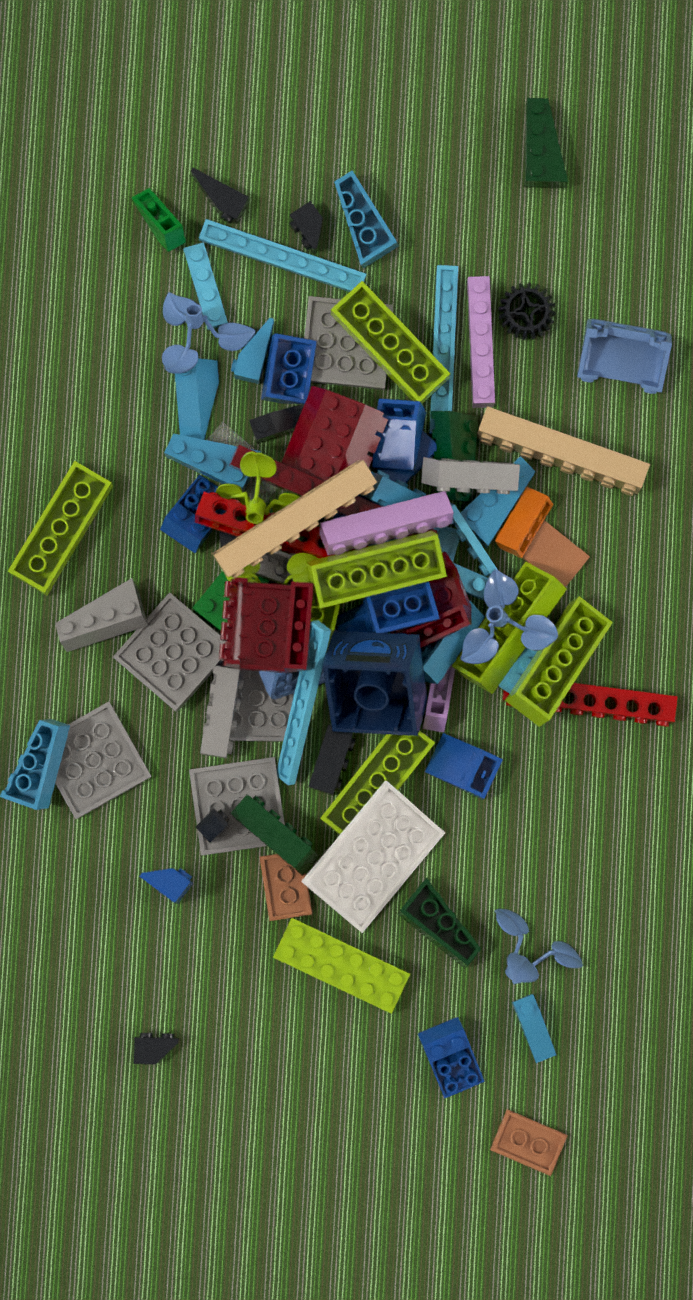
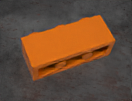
[495,487,553,559]

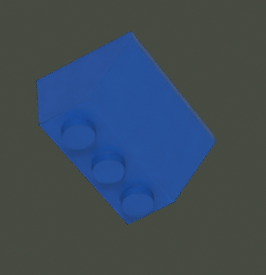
[261,333,317,404]
[363,581,440,633]
[139,868,193,904]

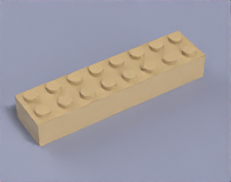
[477,406,650,496]
[212,460,377,578]

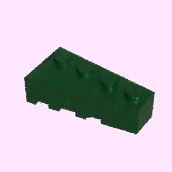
[524,98,568,188]
[431,411,479,502]
[230,794,319,876]
[397,877,481,968]

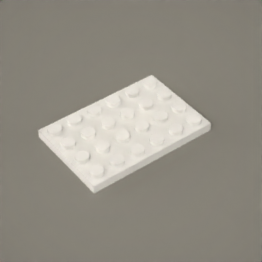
[301,780,445,933]

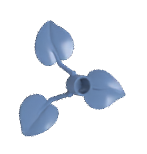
[162,292,255,374]
[461,569,558,664]
[494,909,583,984]

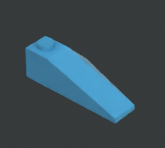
[175,358,219,440]

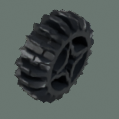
[498,283,556,340]

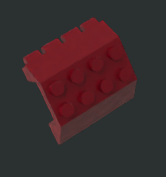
[281,386,388,482]
[390,551,472,648]
[219,577,314,673]

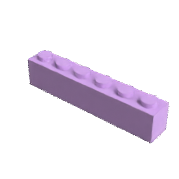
[467,276,495,408]
[320,491,454,555]

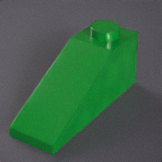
[131,188,186,252]

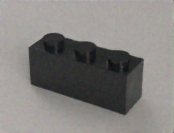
[308,725,356,796]

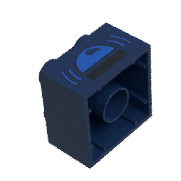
[322,631,427,736]

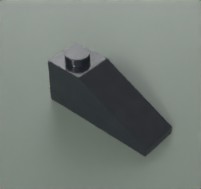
[191,168,250,224]
[249,404,305,444]

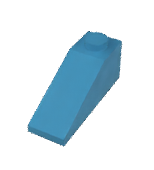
[231,318,274,384]
[512,994,556,1063]

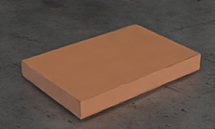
[522,520,590,587]
[260,854,312,921]
[490,1109,568,1176]

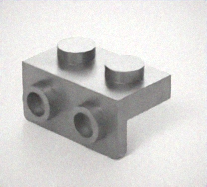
[255,549,295,585]

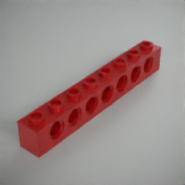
[195,492,368,558]
[502,683,678,727]

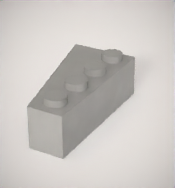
[421,457,520,494]
[55,578,148,652]
[200,666,244,759]

